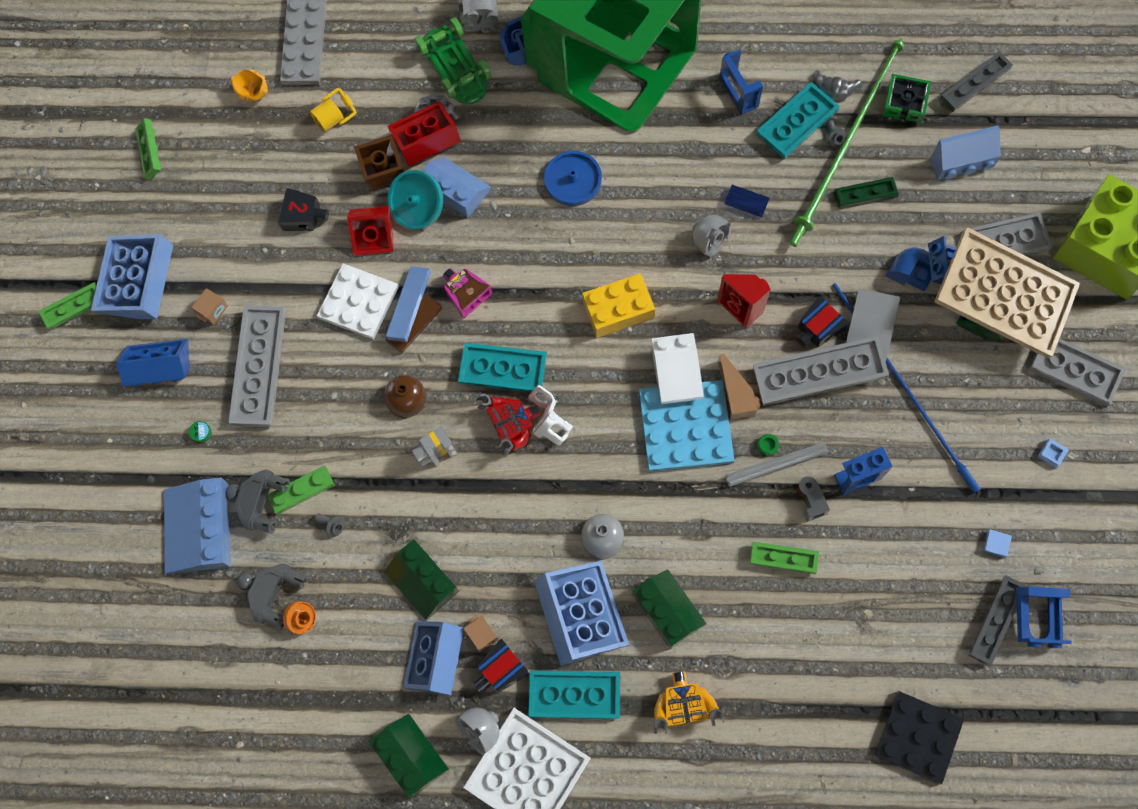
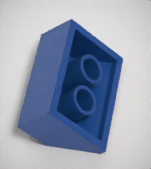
[116,339,189,387]

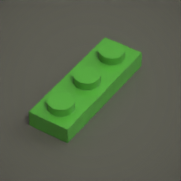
[135,118,161,180]
[38,283,97,330]
[267,465,335,515]
[750,541,819,574]

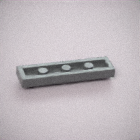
[940,52,1013,112]
[968,575,1027,666]

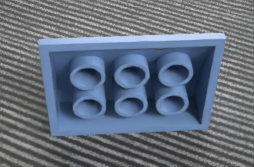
[91,234,173,319]
[164,478,231,574]
[534,561,629,666]

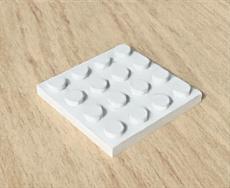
[464,708,591,809]

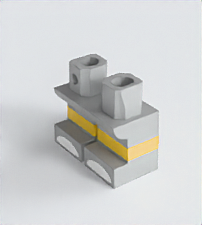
[412,426,458,468]

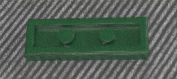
[834,177,899,209]

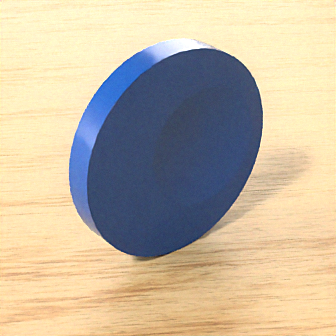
[544,151,602,206]

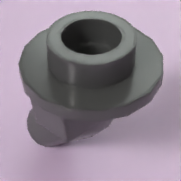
[826,121,846,148]
[315,513,345,537]

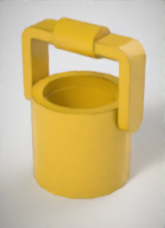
[309,88,356,133]

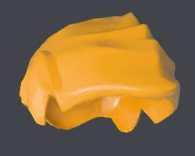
[231,69,268,102]

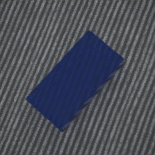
[725,184,770,218]

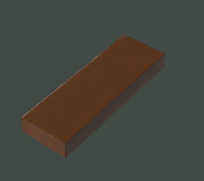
[386,295,442,354]

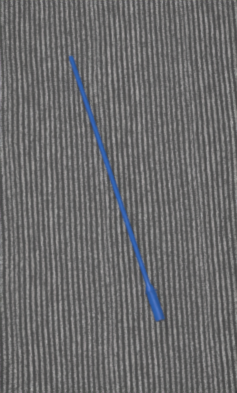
[832,283,981,493]

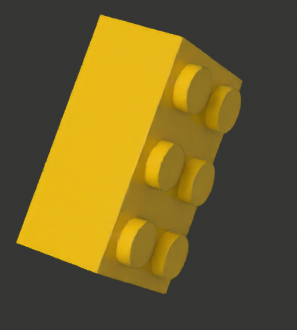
[582,273,655,338]

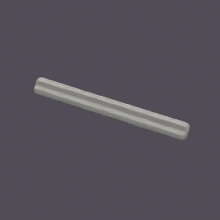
[725,442,828,487]

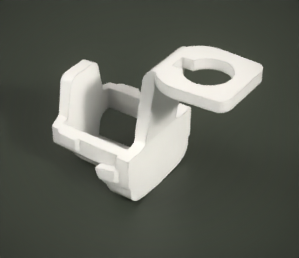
[529,385,573,445]

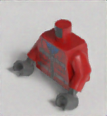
[476,394,541,456]

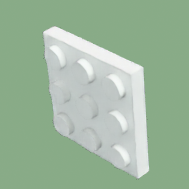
[317,263,399,340]

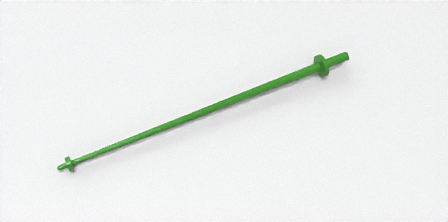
[789,38,904,247]

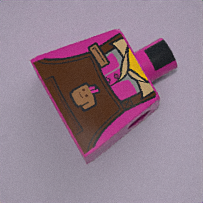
[443,268,492,319]

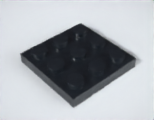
[874,691,964,785]

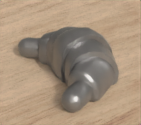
[814,70,861,101]
[414,94,459,120]

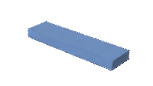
[386,266,431,342]

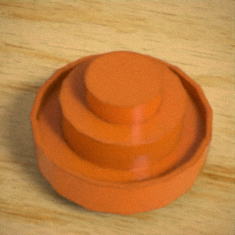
[283,601,316,634]

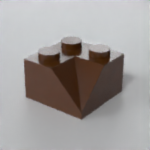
[354,135,404,192]

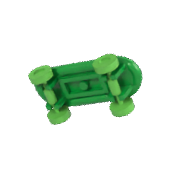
[414,17,492,104]

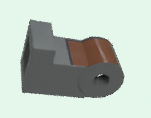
[797,476,830,522]

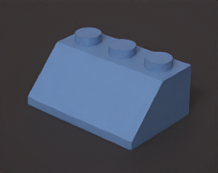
[930,126,1001,180]
[422,157,491,218]
[403,621,464,695]

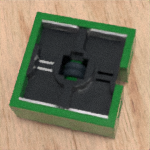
[882,74,932,124]

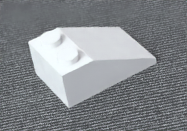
[652,333,704,404]

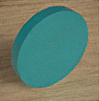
[388,170,443,229]

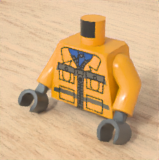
[654,671,725,734]

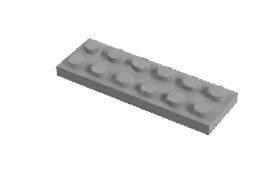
[280,0,327,85]
[228,306,286,427]
[753,336,889,406]

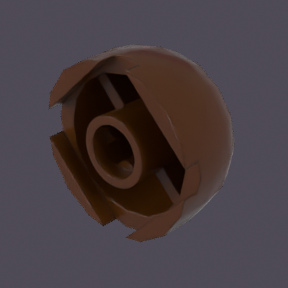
[384,375,427,418]

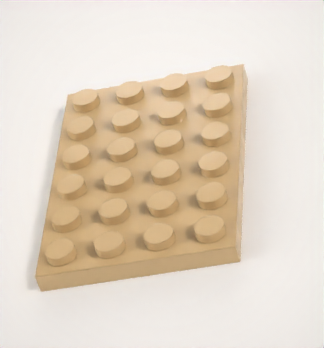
[934,227,1080,359]

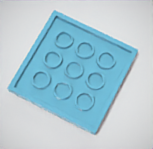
[639,380,735,472]

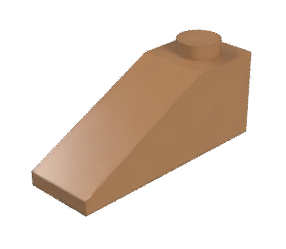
[718,354,760,420]

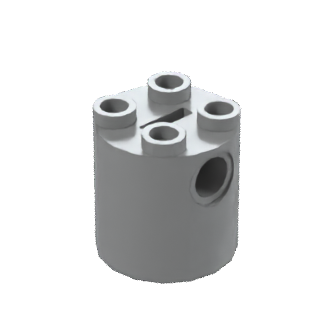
[458,0,499,33]

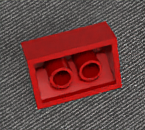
[387,101,461,167]
[717,274,771,328]

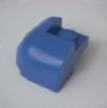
[499,17,526,66]
[886,247,932,292]

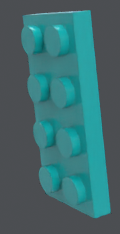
[756,82,840,160]
[458,343,547,394]
[529,671,620,719]

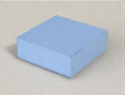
[1037,438,1069,468]
[983,529,1012,558]

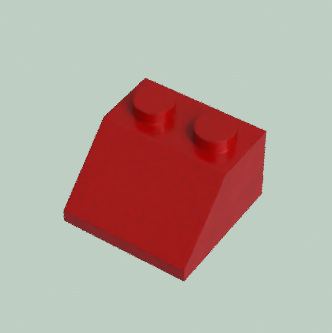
[347,206,394,256]

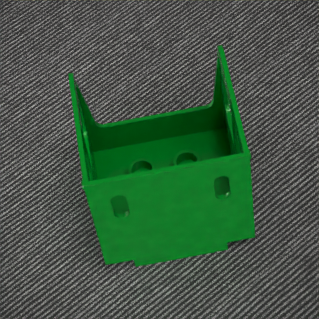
[521,0,701,132]

